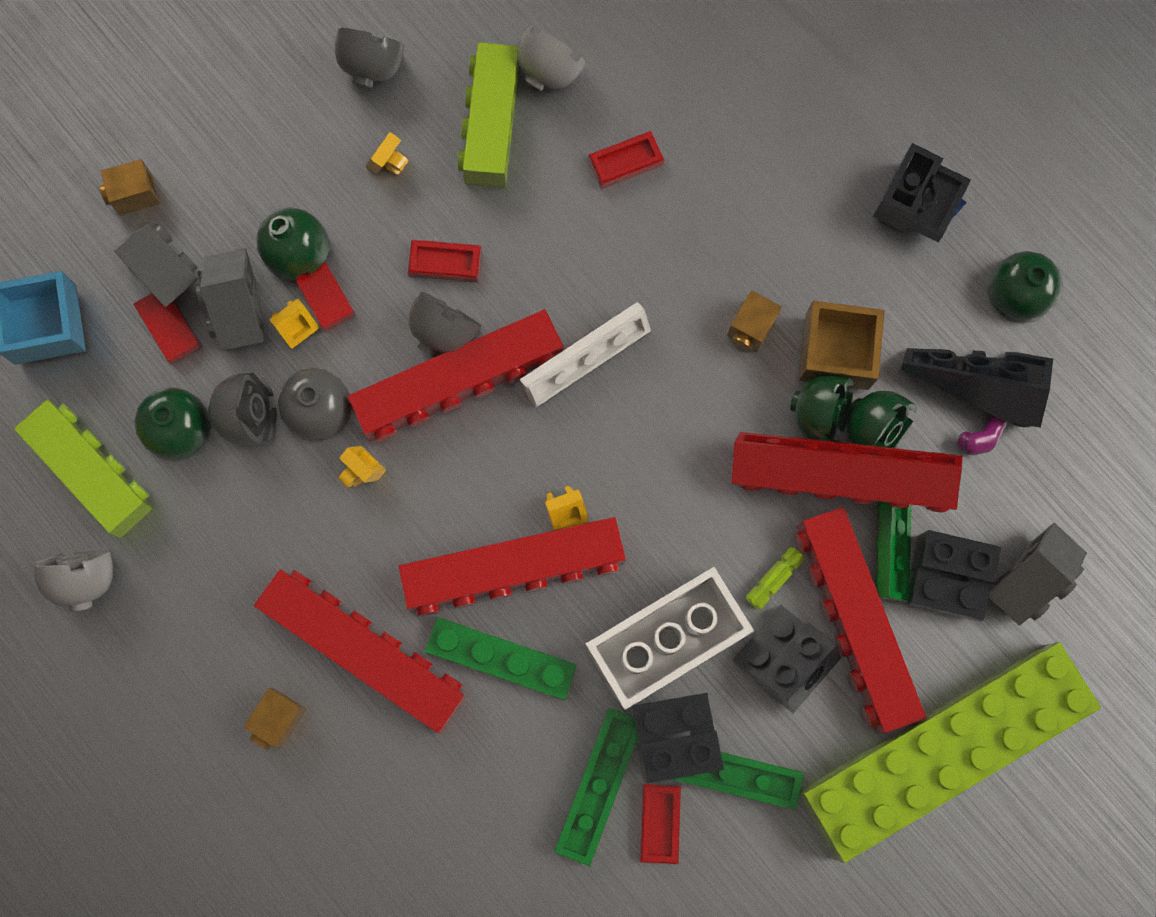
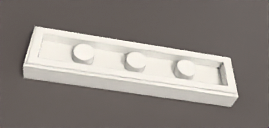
[520,302,651,408]

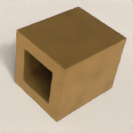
[99,159,160,215]
[726,290,782,352]
[243,688,307,750]

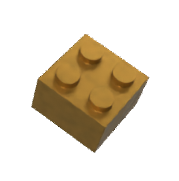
[799,300,885,390]

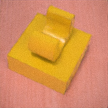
[365,132,409,176]
[269,298,320,349]
[338,446,386,488]
[544,486,589,530]

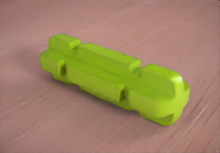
[746,547,805,610]

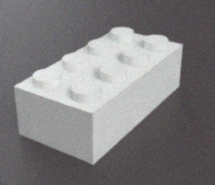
[585,567,754,711]

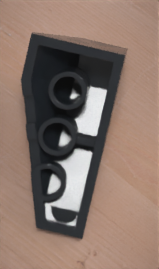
[901,348,1053,428]

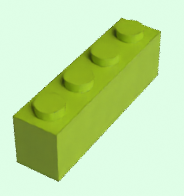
[458,42,519,188]
[13,399,153,538]

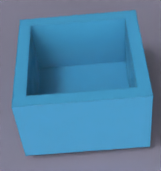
[0,271,86,365]

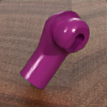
[957,415,1007,455]

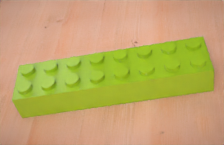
[799,642,1102,863]

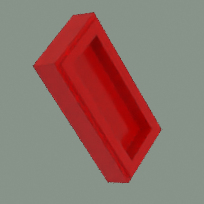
[588,131,664,189]
[408,239,481,283]
[295,262,355,332]
[133,293,202,365]
[640,784,681,864]

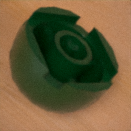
[256,207,330,281]
[987,251,1063,324]
[790,375,854,442]
[134,387,212,461]
[847,390,917,448]

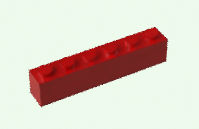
[348,309,564,442]
[731,432,963,512]
[795,507,927,734]
[398,517,626,617]
[254,569,467,734]

